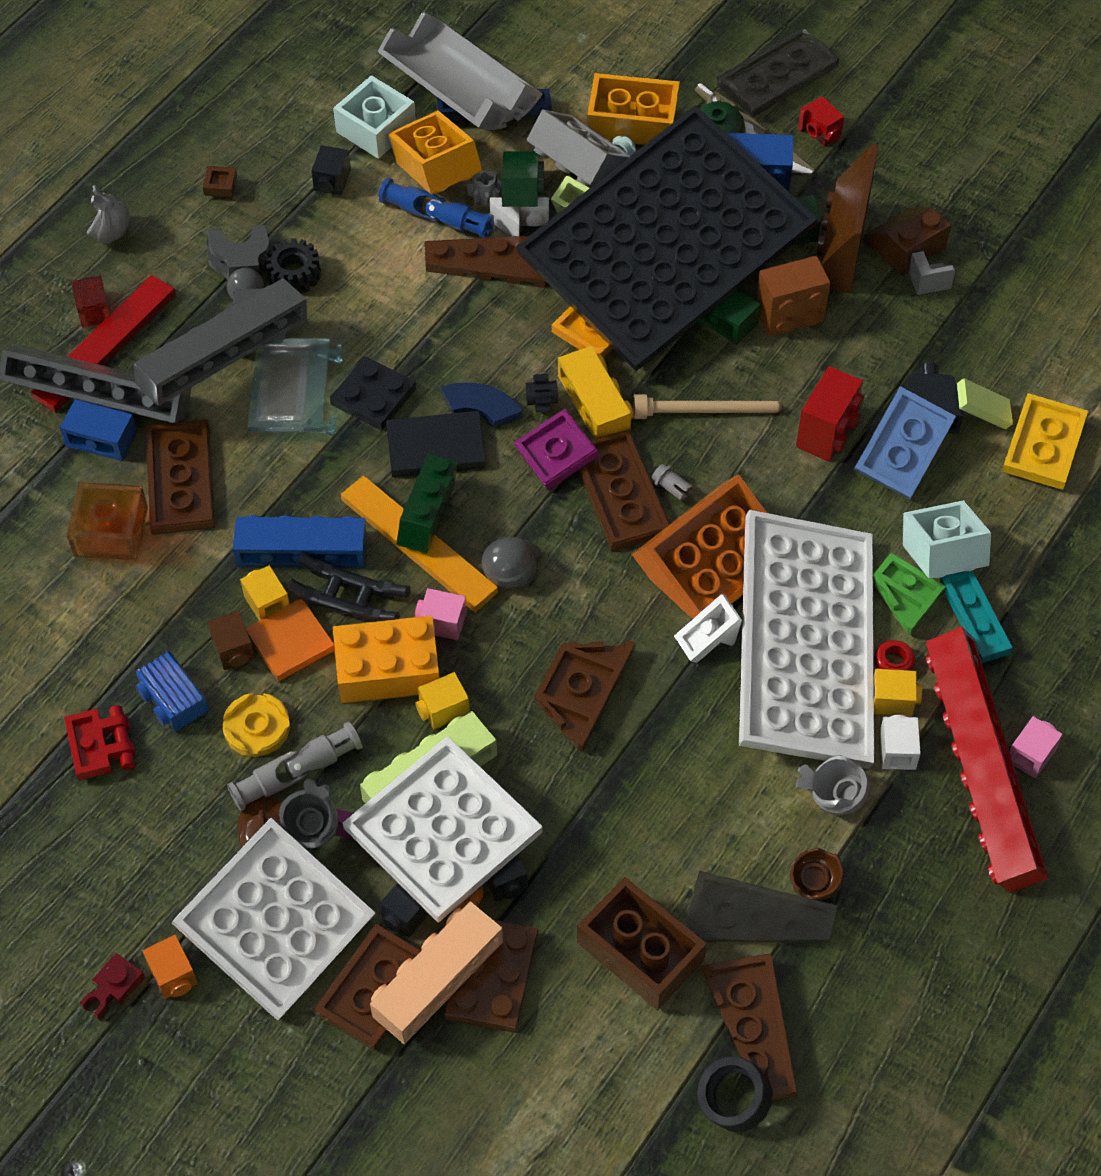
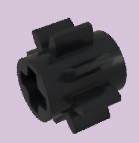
[526,374,558,412]

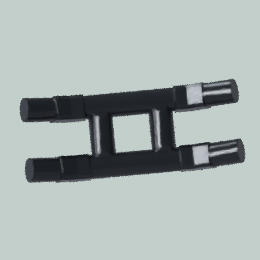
[286,552,411,622]

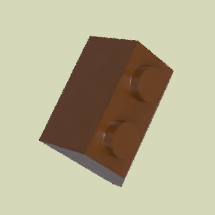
[863,207,951,275]

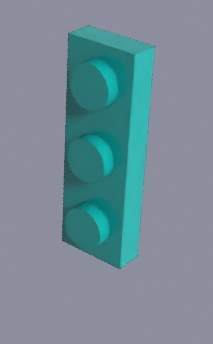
[940,570,1012,663]

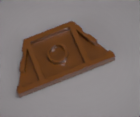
[534,641,635,752]

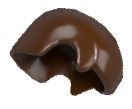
[789,848,844,902]

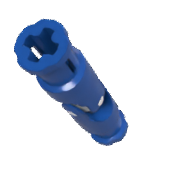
[378,178,494,238]

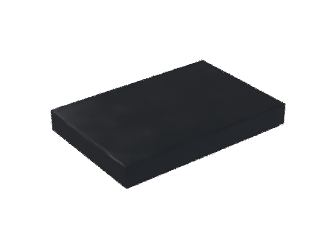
[386,411,486,477]

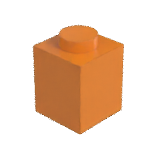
[142,935,198,1000]

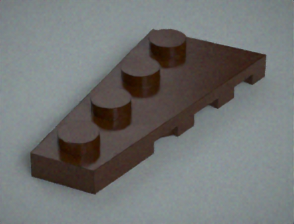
[424,236,546,288]
[700,953,798,1101]

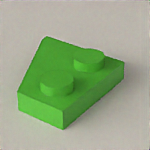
[873,553,946,635]

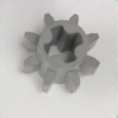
[467,170,502,207]

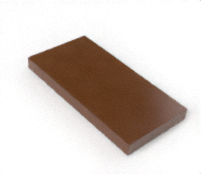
[145,419,215,535]
[578,430,670,551]

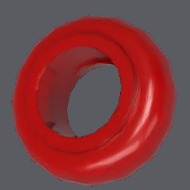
[874,640,916,671]

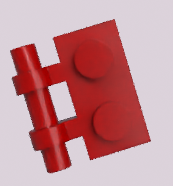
[64,705,136,781]

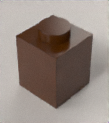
[207,611,255,670]

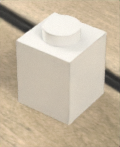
[880,715,920,770]

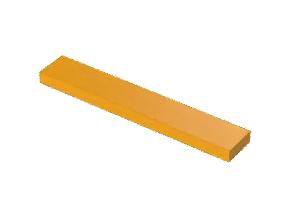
[341,475,498,613]

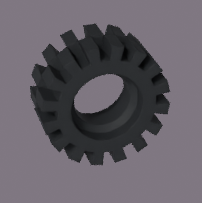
[265,238,321,293]

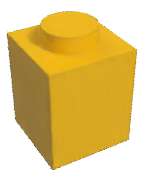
[240,565,289,620]
[873,669,922,717]
[415,672,470,730]

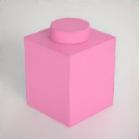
[415,588,467,640]
[1010,716,1063,779]

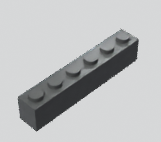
[133,278,307,406]
[0,345,192,423]

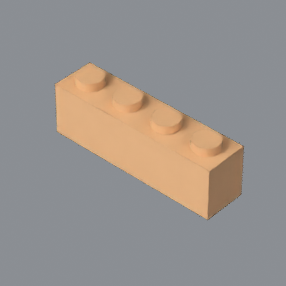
[370,901,503,1044]

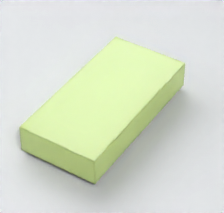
[957,378,1013,429]

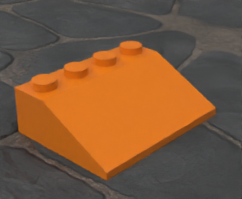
[632,474,767,619]

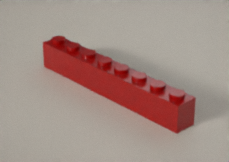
[926,626,1049,893]

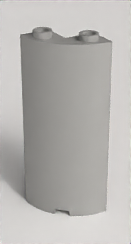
[377,12,543,130]

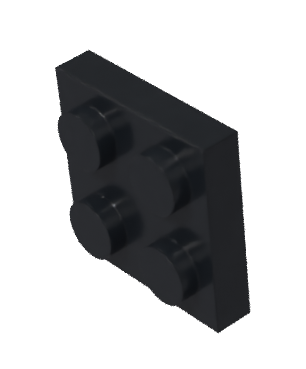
[330,356,416,431]

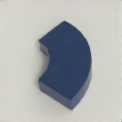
[441,383,522,428]

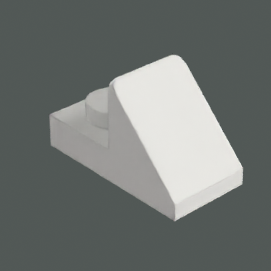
[490,197,549,237]
[674,594,742,663]

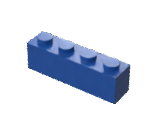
[233,515,367,568]

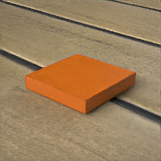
[246,599,335,682]

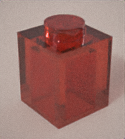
[71,275,110,327]

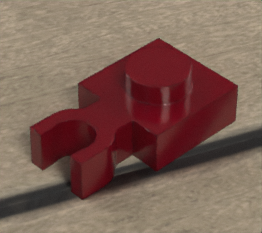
[79,953,145,1021]

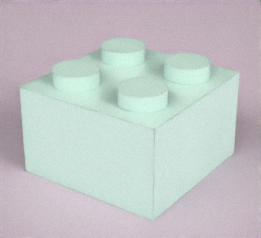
[333,75,416,159]
[903,500,991,578]

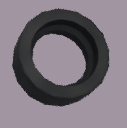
[697,1056,773,1132]

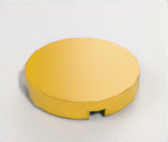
[223,693,290,757]

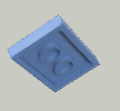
[854,386,956,500]

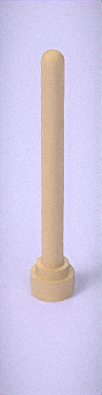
[633,394,782,419]

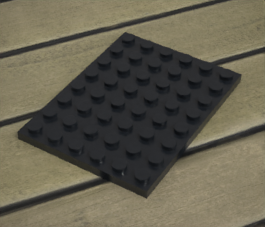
[516,105,817,371]

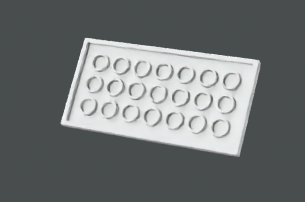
[739,510,874,769]

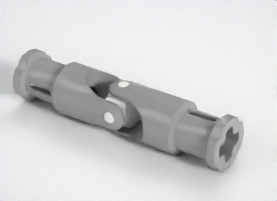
[227,721,363,811]

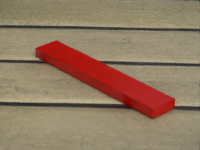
[30,275,176,413]

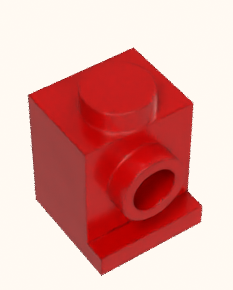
[798,96,844,146]

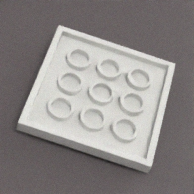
[343,736,543,923]
[172,818,375,1020]

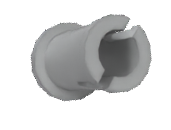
[652,464,693,502]

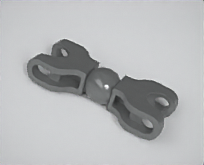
[206,225,286,346]

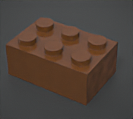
[577,877,707,1011]

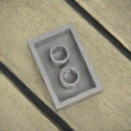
[526,109,631,188]

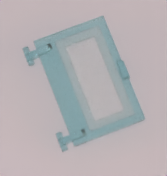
[248,339,343,436]

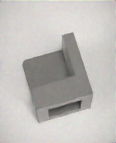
[908,251,955,295]

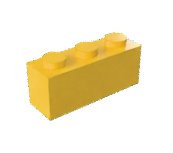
[558,345,634,439]

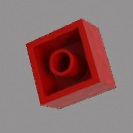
[796,366,865,462]

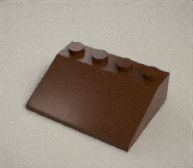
[817,144,879,293]

